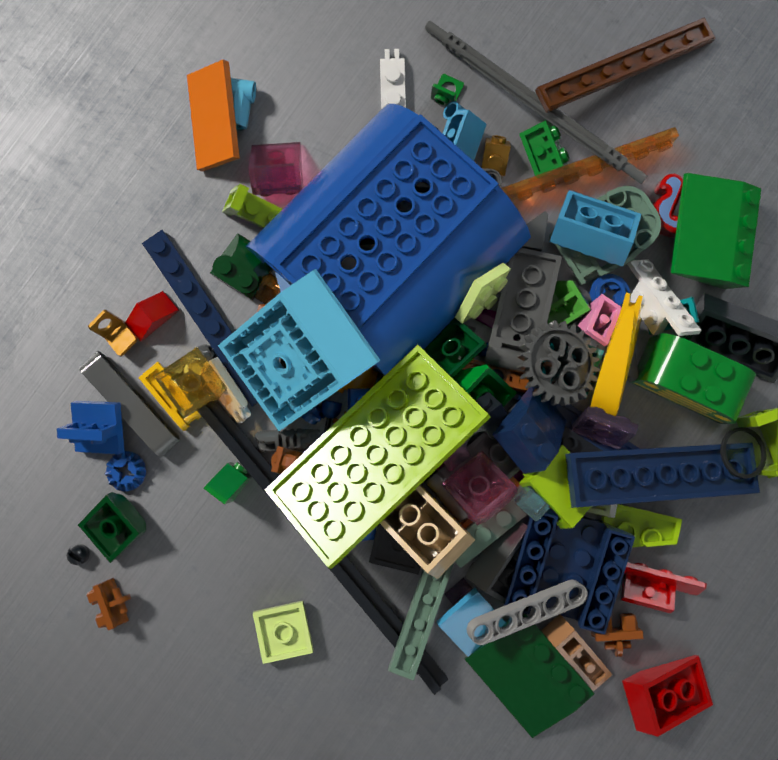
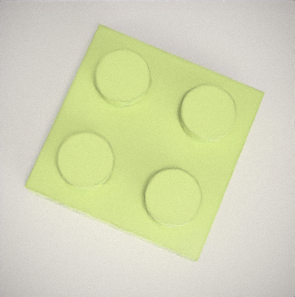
[455,263,511,324]
[253,600,314,664]

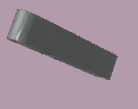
[79,351,180,457]

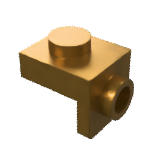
[481,135,511,176]

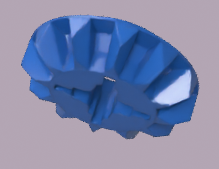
[589,274,630,307]
[105,451,146,491]

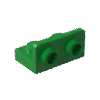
[519,120,570,180]

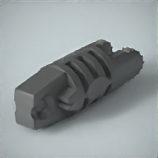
[255,428,321,453]

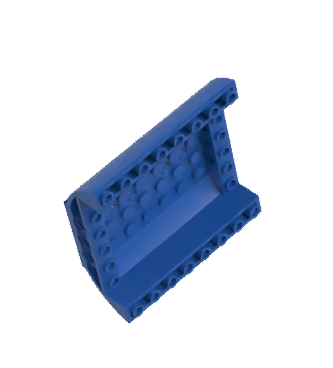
[246,104,531,376]

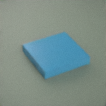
[436,587,506,657]

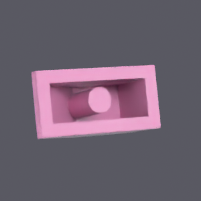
[578,294,622,346]

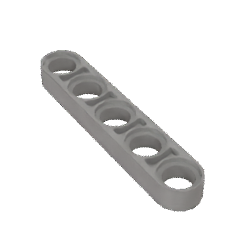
[467,579,588,645]

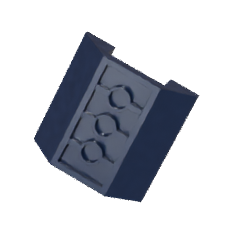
[504,508,635,634]

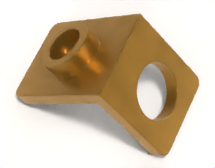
[88,310,138,357]

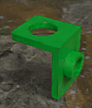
[431,74,464,106]

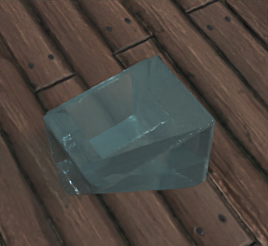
[513,486,549,521]

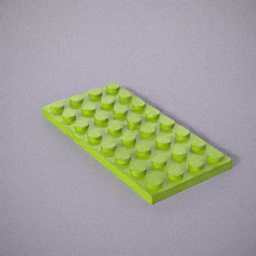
[265,345,491,569]

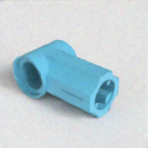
[231,78,256,131]

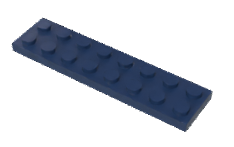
[565,442,760,508]

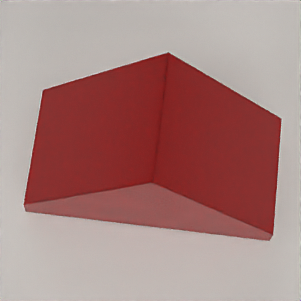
[125,291,180,342]

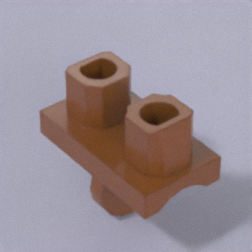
[271,446,303,474]
[87,578,131,630]
[591,613,644,657]

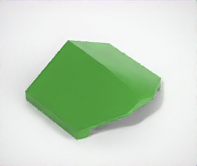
[547,280,591,327]

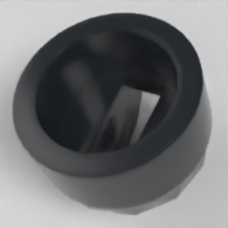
[67,544,90,565]

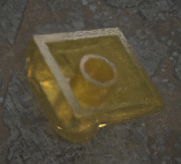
[154,347,228,418]

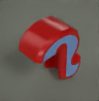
[653,173,683,238]

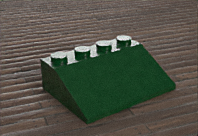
[464,613,595,738]

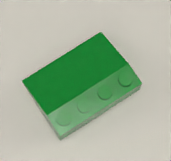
[671,173,761,289]

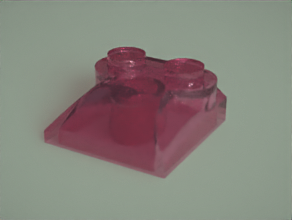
[442,451,518,525]

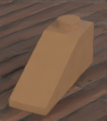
[541,614,613,691]

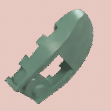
[549,186,661,285]

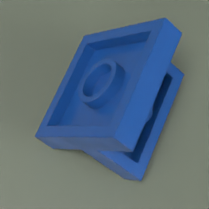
[57,401,125,454]

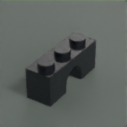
[443,392,507,471]

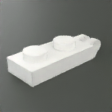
[380,49,406,109]
[199,357,251,424]

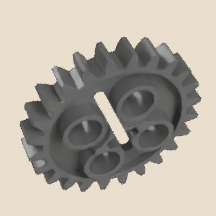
[517,320,600,406]

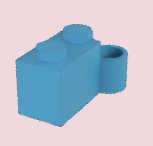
[442,101,487,161]

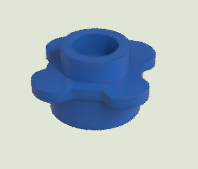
[301,405,325,425]

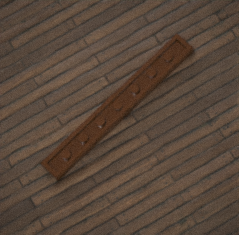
[535,17,716,113]

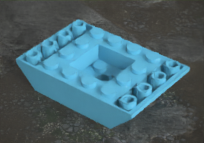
[218,269,380,431]

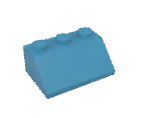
[550,190,642,267]

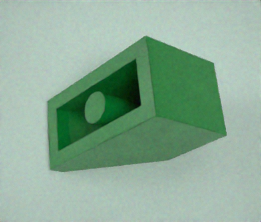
[203,462,252,504]

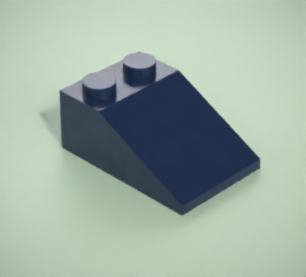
[492,387,566,474]

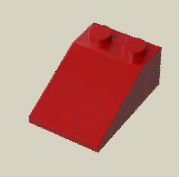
[622,655,713,737]

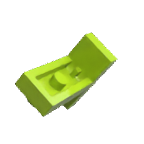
[222,184,282,228]

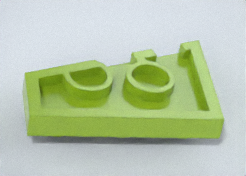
[601,504,682,548]

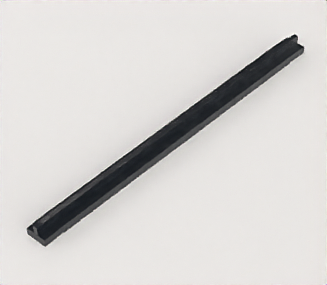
[170,367,448,695]

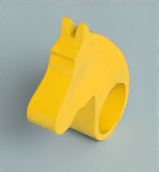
[589,292,643,421]

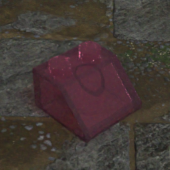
[248,142,303,197]

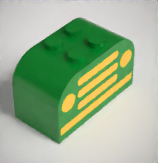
[630,333,756,424]

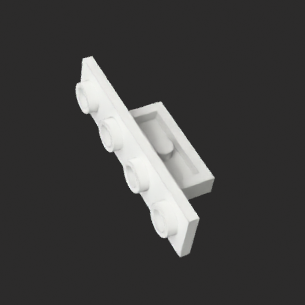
[627,259,701,336]

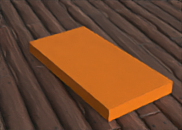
[187,59,240,171]

